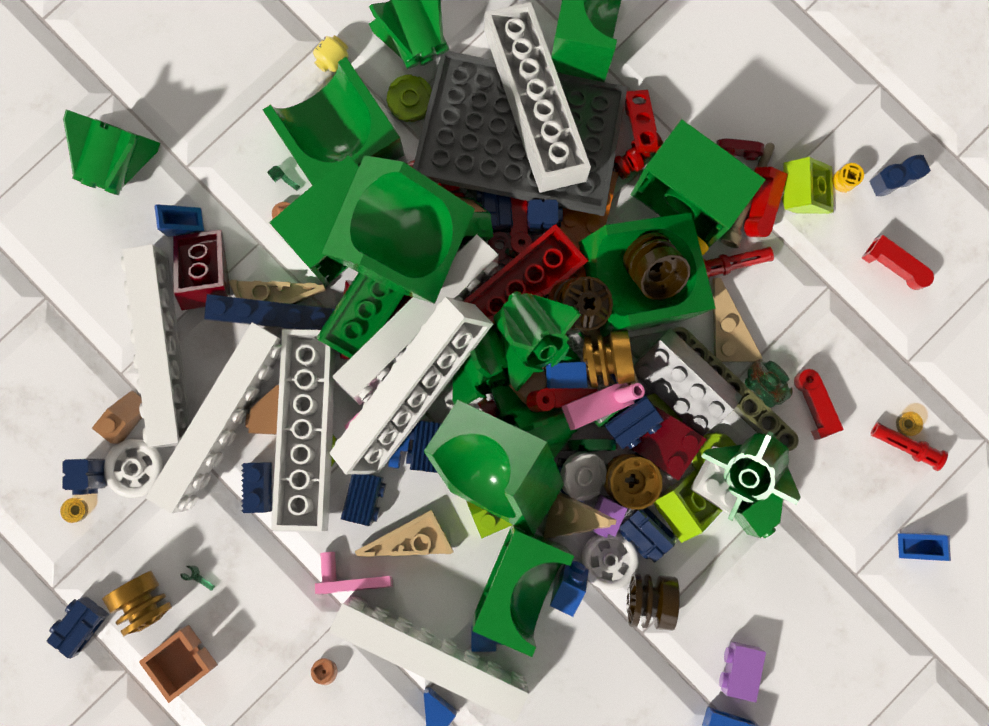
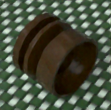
[623,233,690,301]
[548,276,613,331]
[626,573,680,631]

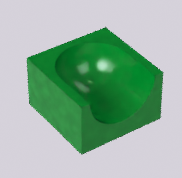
[551,0,621,82]
[262,57,405,185]
[630,119,766,248]
[269,155,359,287]
[322,156,475,304]
[578,212,716,337]
[424,400,564,535]
[472,525,574,657]

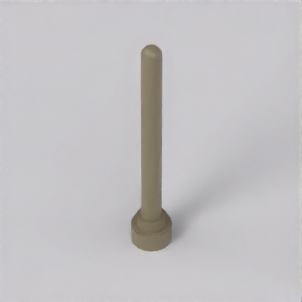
[721,143,775,248]

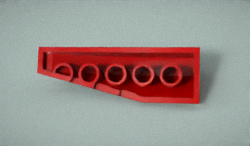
[463,224,588,322]

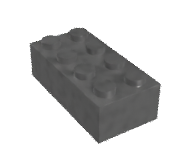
[633,328,742,436]

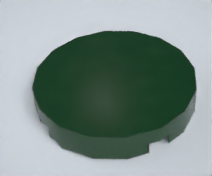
[568,439,617,452]

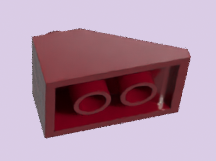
[173,229,230,311]
[613,406,707,481]

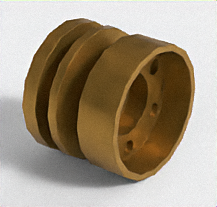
[583,329,635,388]
[604,454,662,510]
[102,571,172,637]

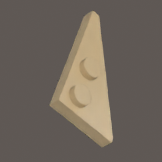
[713,278,763,362]
[229,280,326,304]
[543,492,617,538]
[355,510,454,557]

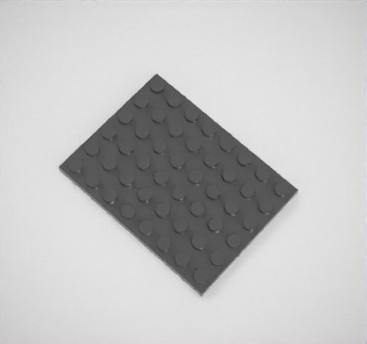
[413,51,627,216]

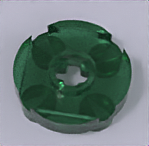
[745,359,793,408]

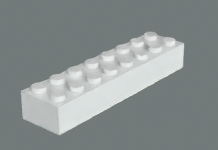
[484,2,591,193]
[332,235,498,405]
[121,244,190,448]
[329,297,493,474]
[146,323,282,513]
[271,329,336,531]
[329,595,529,723]

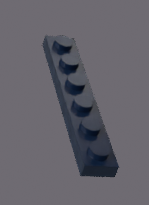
[204,294,335,330]

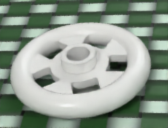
[104,439,163,498]
[581,532,639,590]

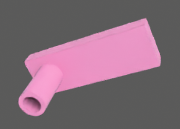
[561,383,645,430]
[315,552,393,595]

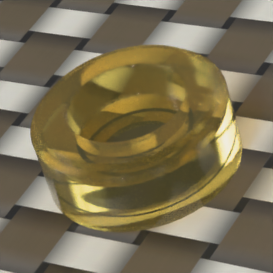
[896,412,923,436]
[60,498,88,523]

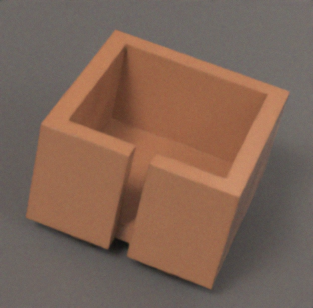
[139,625,218,703]

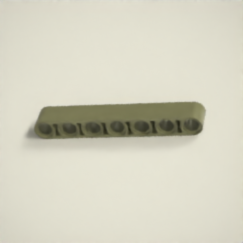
[673,327,799,451]

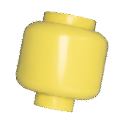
[313,35,349,72]

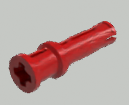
[703,246,774,279]
[870,422,948,471]

